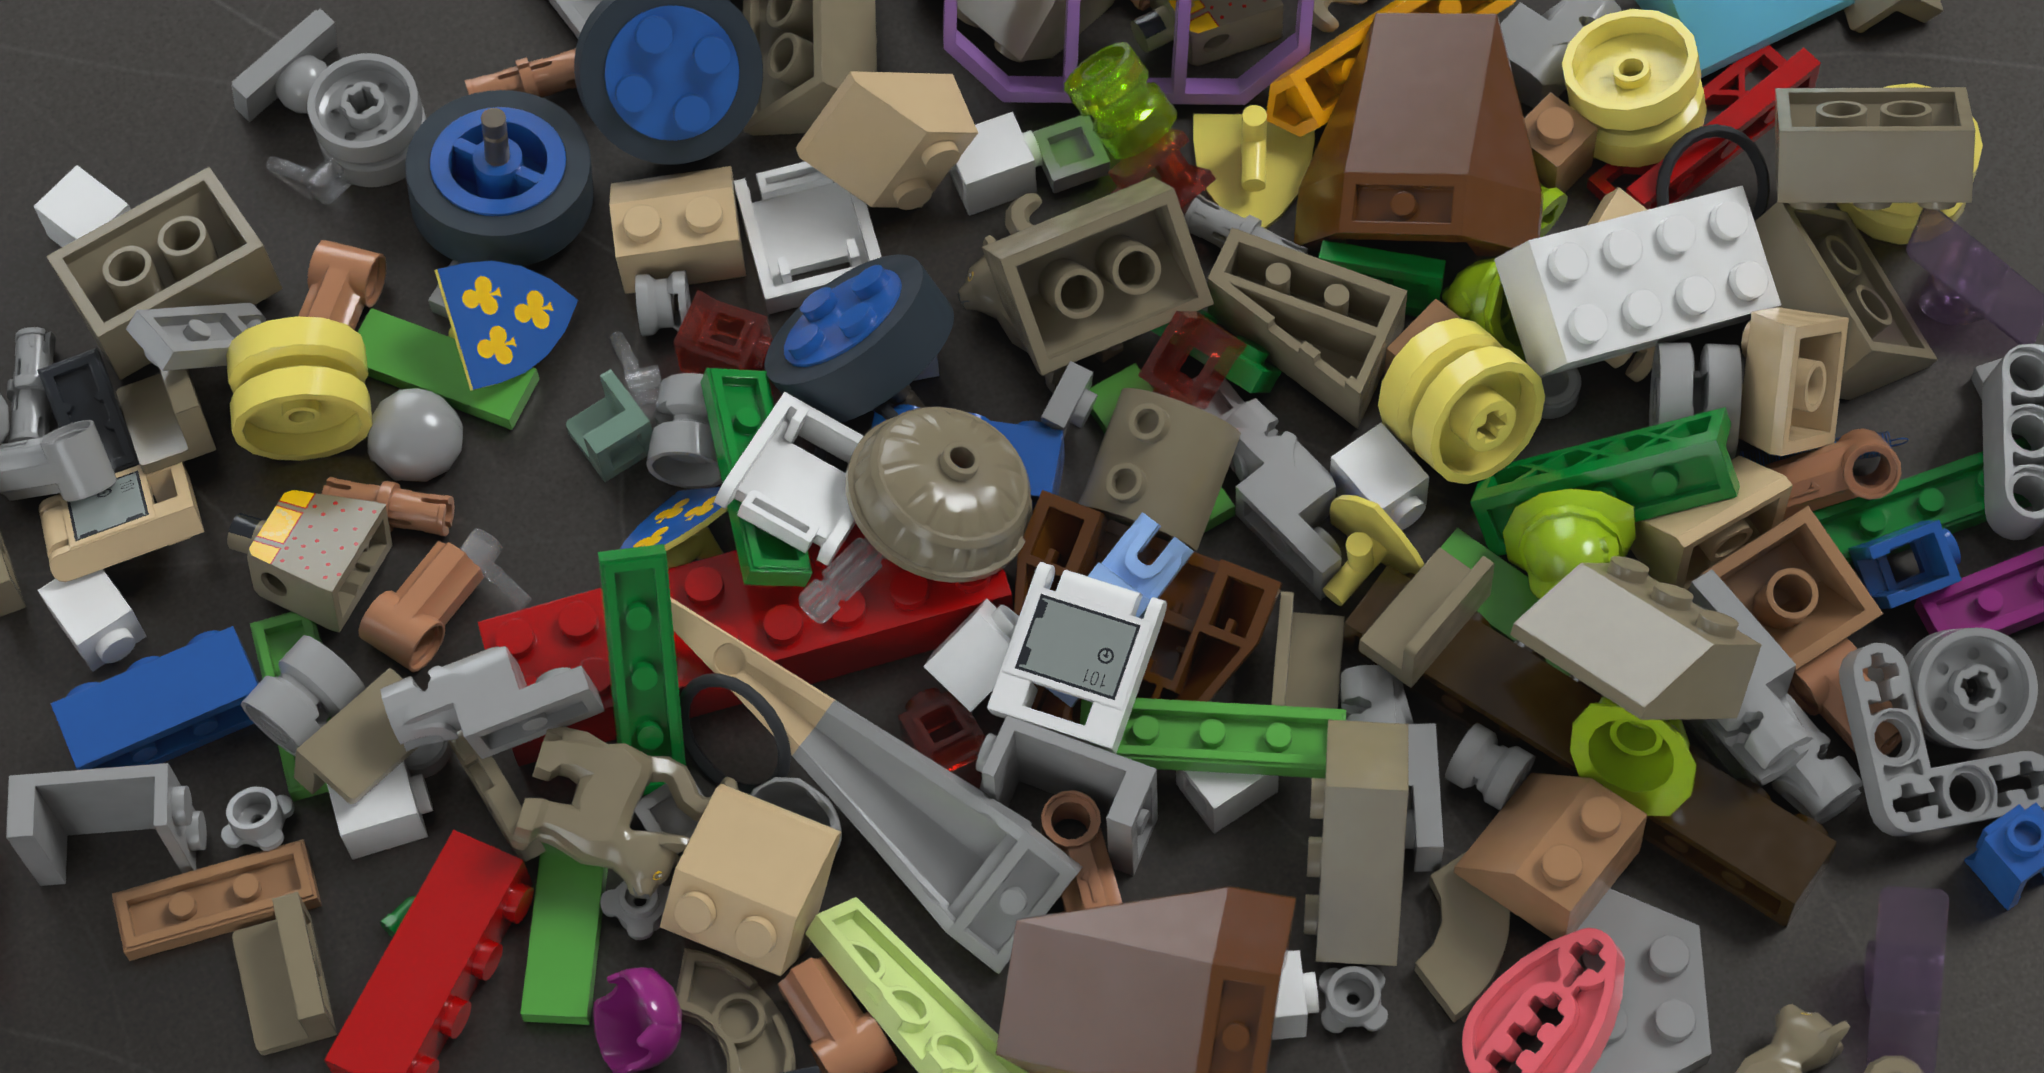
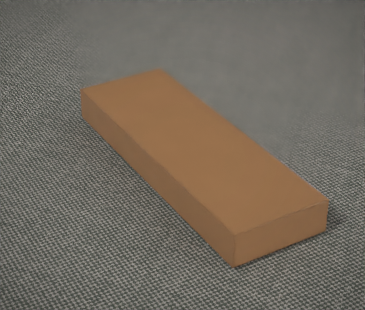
[112,839,322,961]

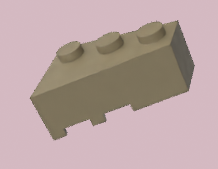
[1208,228,1407,429]
[1304,720,1409,966]

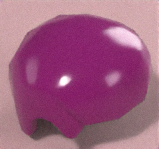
[593,967,682,1073]

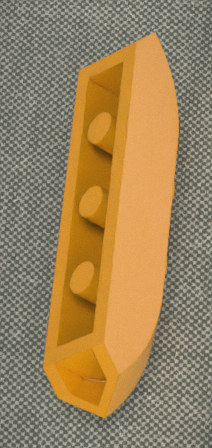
[1266,0,1516,137]

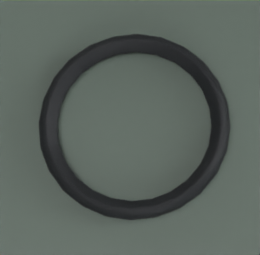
[1656,124,1770,222]
[680,673,791,795]

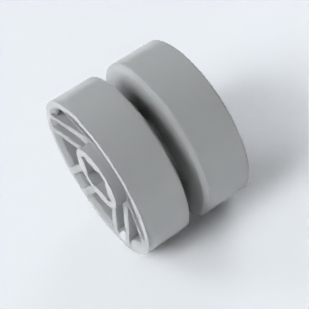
[307,53,427,187]
[1649,342,1742,460]
[1904,628,2038,749]

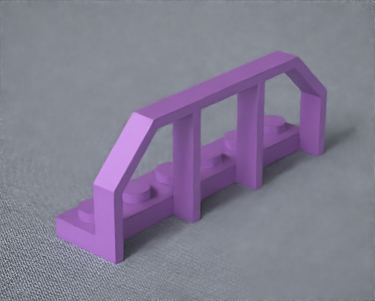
[943,0,1314,105]

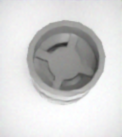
[646,373,722,489]
[241,635,366,756]

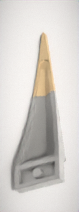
[670,597,1082,974]

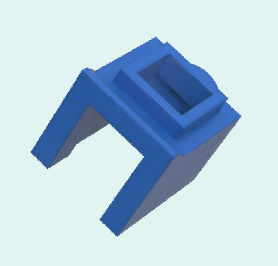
[1848,520,1962,609]
[1964,802,2044,911]

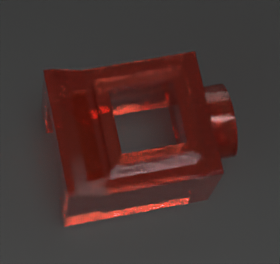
[1107,125,1216,209]
[674,290,774,374]
[1138,311,1247,410]
[898,688,986,772]

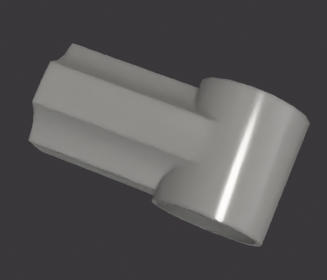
[0,420,117,502]

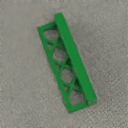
[1470,407,1740,556]

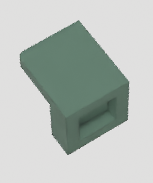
[566,369,652,482]

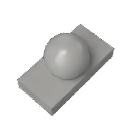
[231,8,337,122]

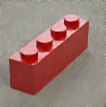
[325,830,534,1073]

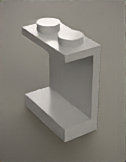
[976,715,1158,876]
[6,763,207,886]

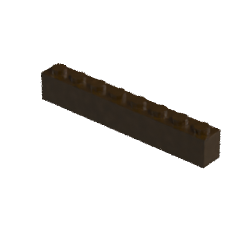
[1342,565,1837,928]

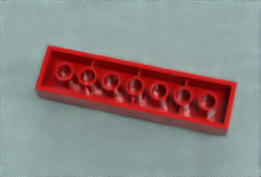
[478,524,1014,766]

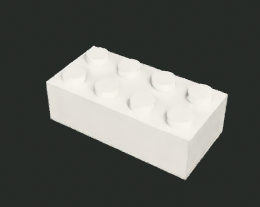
[1494,185,1781,377]

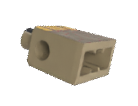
[1131,0,1283,66]
[227,490,393,633]

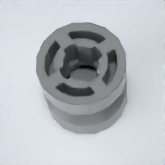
[1445,722,1536,810]

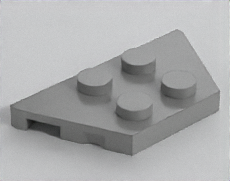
[1577,889,1712,1073]

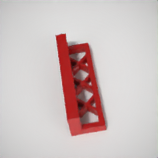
[1587,45,1821,210]

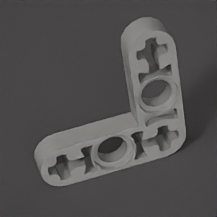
[1839,643,2044,836]

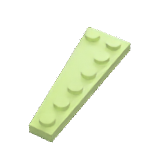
[805,897,1030,1073]

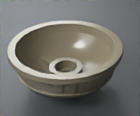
[845,407,1033,582]

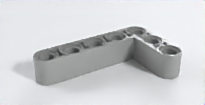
[1982,344,2044,540]

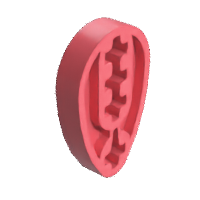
[1462,928,1625,1073]

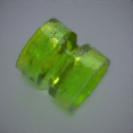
[1064,42,1177,159]

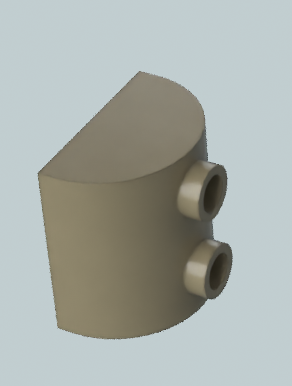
[1078,388,1241,551]

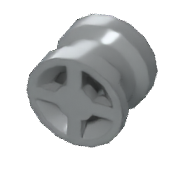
[635,270,692,336]

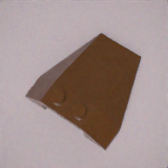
[1014,490,1283,724]

